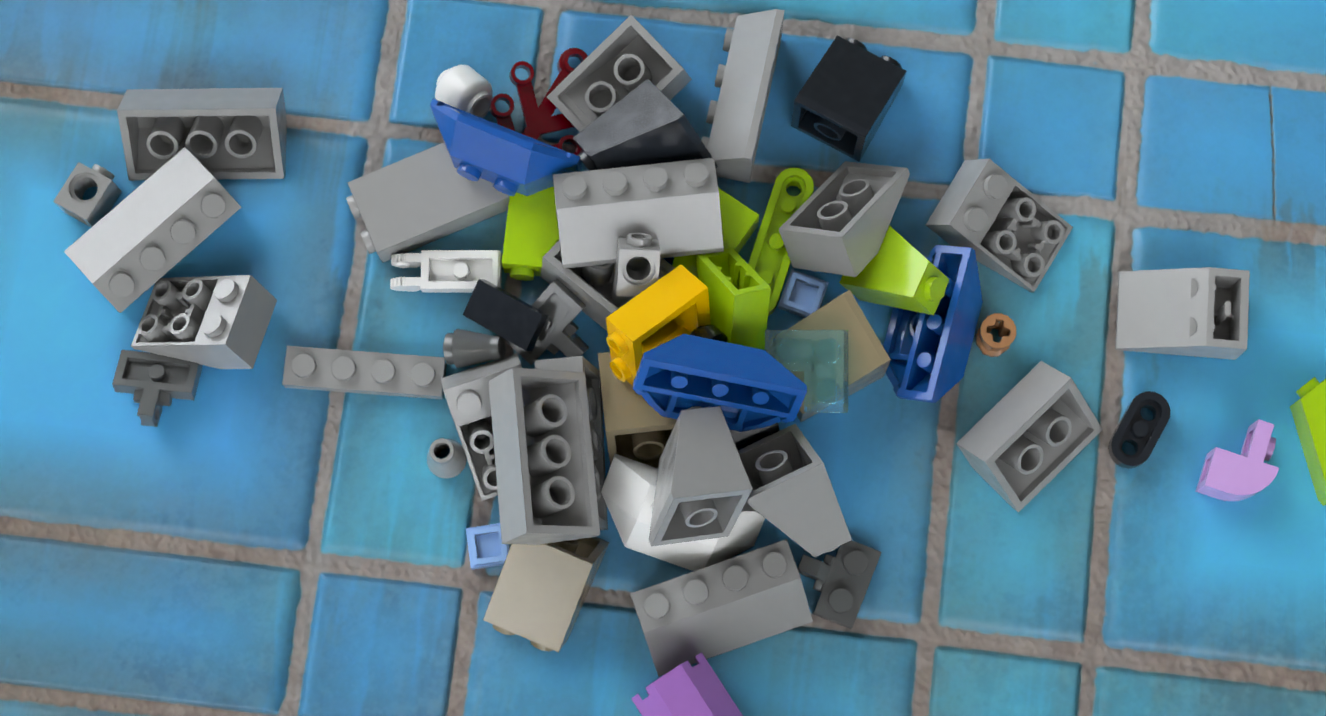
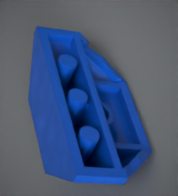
[430,98,582,196]
[883,245,983,403]
[633,334,807,432]

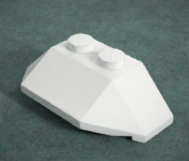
[601,454,765,571]

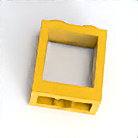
[606,264,711,386]

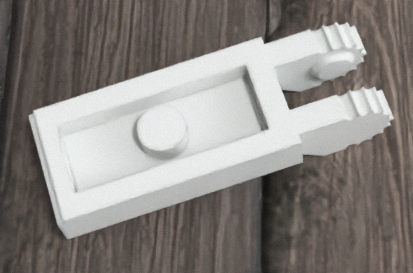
[390,250,502,293]

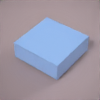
[778,269,829,318]
[466,523,510,570]

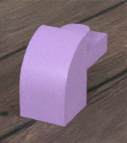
[1196,419,1279,501]

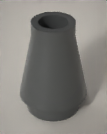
[443,329,506,368]

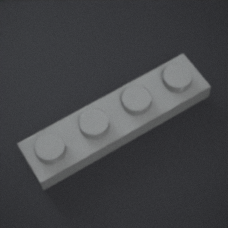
[282,346,447,400]

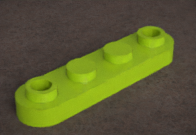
[748,168,814,316]

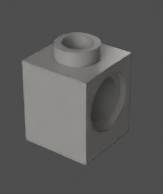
[53,162,122,227]
[614,233,661,297]

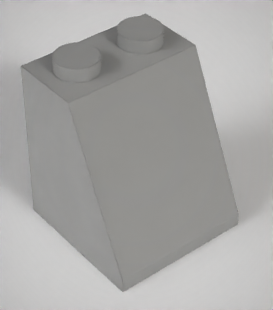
[649,406,753,547]
[738,424,852,557]

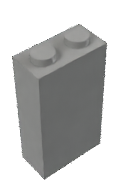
[346,142,509,263]

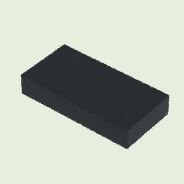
[463,279,549,351]

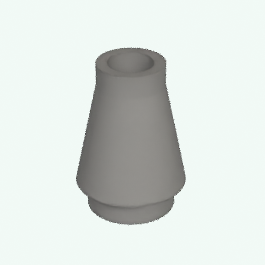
[427,438,467,478]

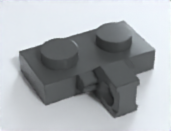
[505,279,589,365]
[112,350,203,427]
[797,540,881,629]

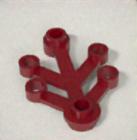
[489,48,588,155]

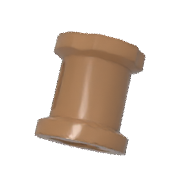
[975,313,1017,357]

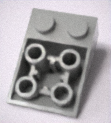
[926,159,1073,292]
[1115,267,1250,360]
[131,275,277,369]
[441,353,522,501]

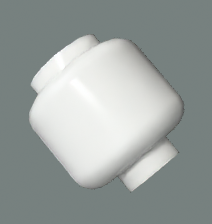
[435,65,493,118]

